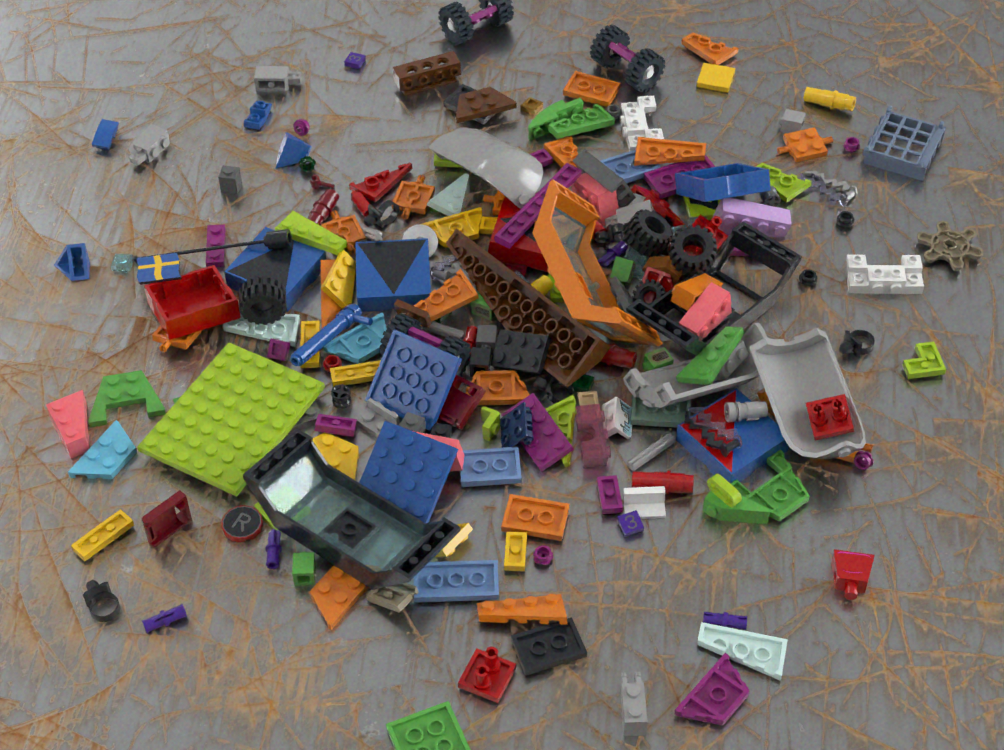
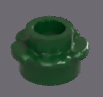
[299,156,316,172]

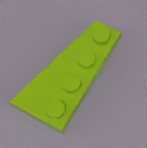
[275,211,347,255]

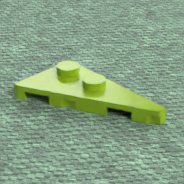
[545,395,576,468]

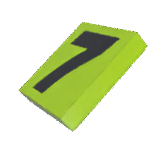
[683,196,721,222]

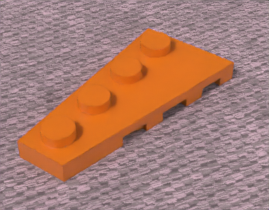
[634,137,706,166]
[414,269,479,326]
[477,594,567,625]

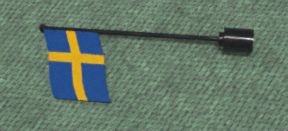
[133,229,292,285]

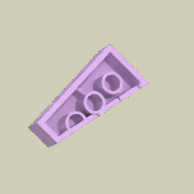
[712,198,791,237]

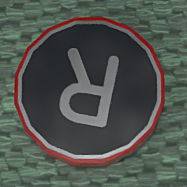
[222,505,263,543]

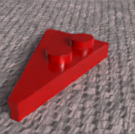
[349,162,413,203]
[631,185,688,231]

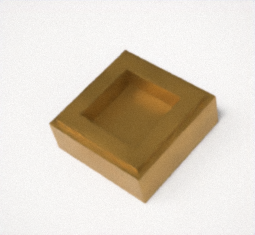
[520,97,543,116]

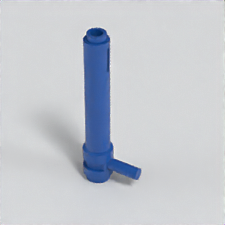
[290,304,373,366]

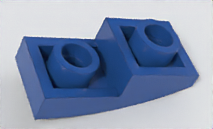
[244,101,272,130]
[92,119,119,150]

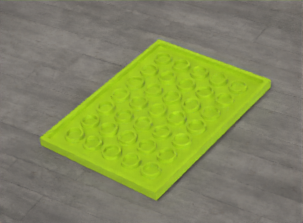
[137,342,325,496]

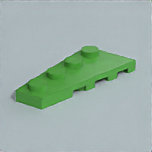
[548,103,615,139]
[676,327,745,385]

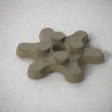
[917,220,983,271]

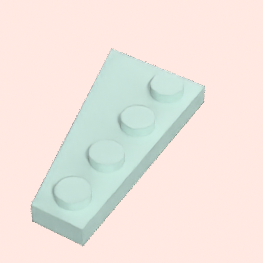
[223,314,300,347]
[697,622,788,681]

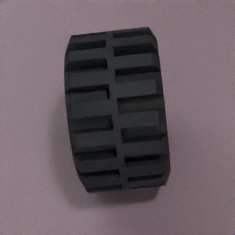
[624,209,673,257]
[669,225,717,276]
[239,276,287,325]

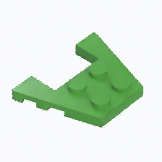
[88,370,166,428]
[730,449,810,522]

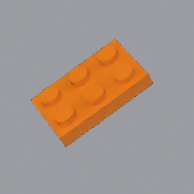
[563,71,621,107]
[501,494,570,541]

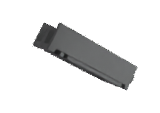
[573,149,636,208]

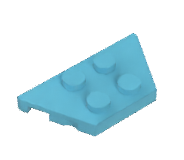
[323,313,387,364]
[68,420,137,479]

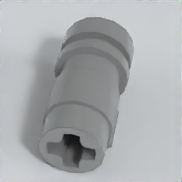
[724,401,768,422]

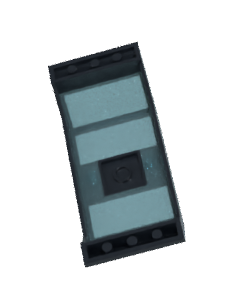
[243,428,461,590]

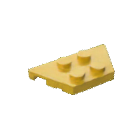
[422,207,482,248]
[301,432,359,481]

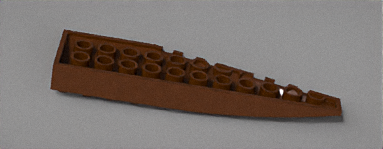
[446,229,611,387]

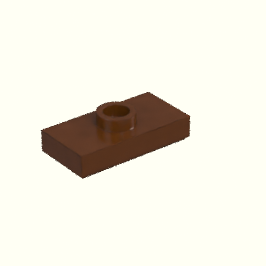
[394,299,432,328]

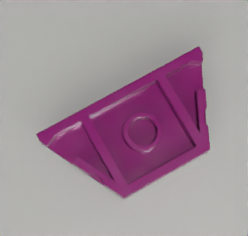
[674,653,750,725]

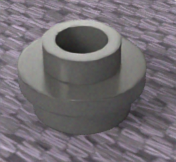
[606,104,622,119]

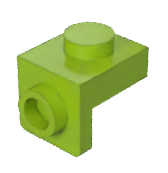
[481,406,500,441]

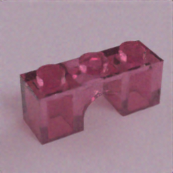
[575,404,611,468]

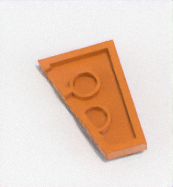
[681,33,739,65]

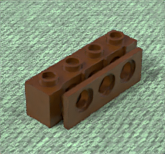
[393,51,461,96]

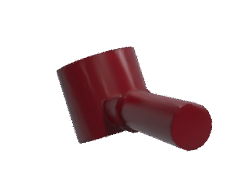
[310,175,335,189]

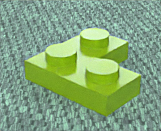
[902,341,946,379]

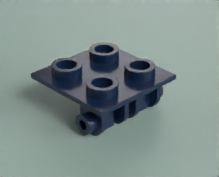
[500,402,534,448]

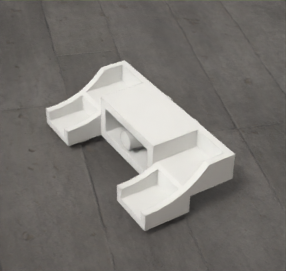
[620,96,664,151]
[846,255,924,294]

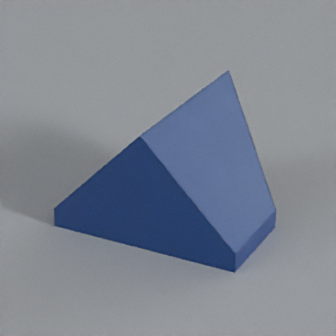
[275,132,312,169]
[54,243,90,281]

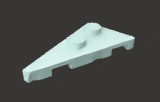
[427,173,469,216]

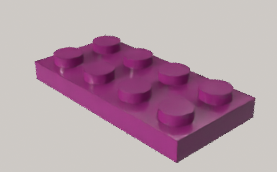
[643,154,715,199]
[501,393,574,472]

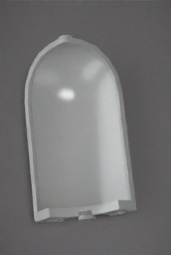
[429,127,543,209]
[623,322,768,408]
[749,328,866,459]

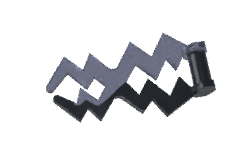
[684,407,743,458]

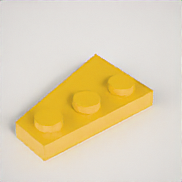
[321,250,356,309]

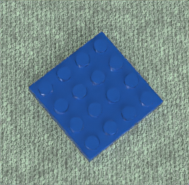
[365,329,462,431]
[354,421,459,523]

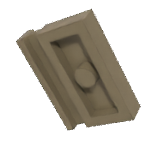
[366,583,419,613]

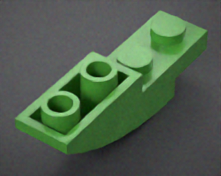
[528,98,583,141]

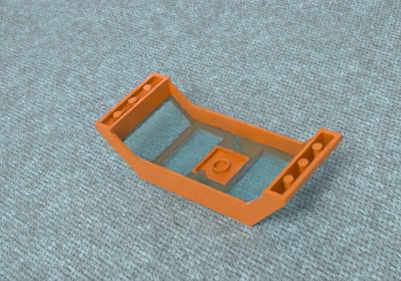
[533,179,663,346]

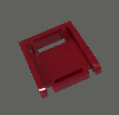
[438,375,486,430]
[142,490,192,548]

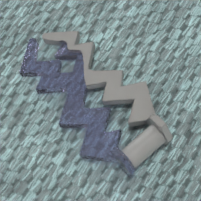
[800,171,857,206]
[430,255,462,282]

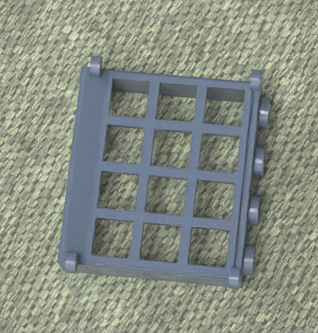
[862,105,946,181]

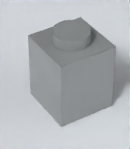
[779,109,806,133]

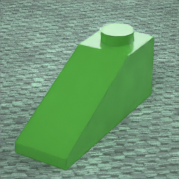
[702,490,770,524]

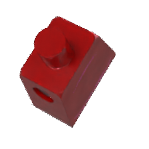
[831,549,875,600]

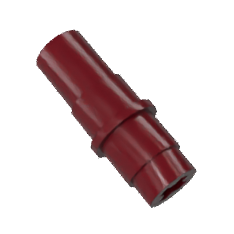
[307,189,339,226]

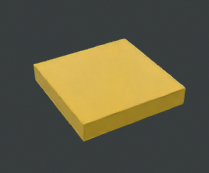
[696,63,735,93]

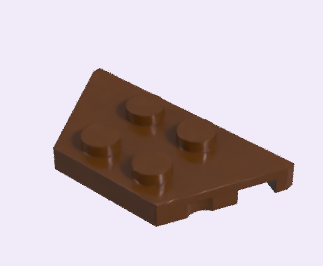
[456,87,517,123]

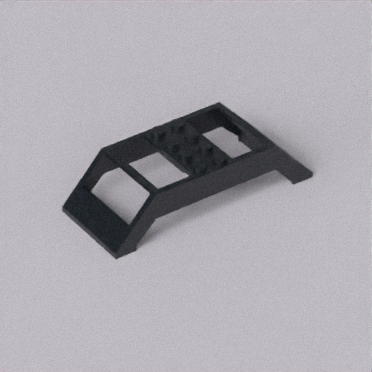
[626,222,802,356]

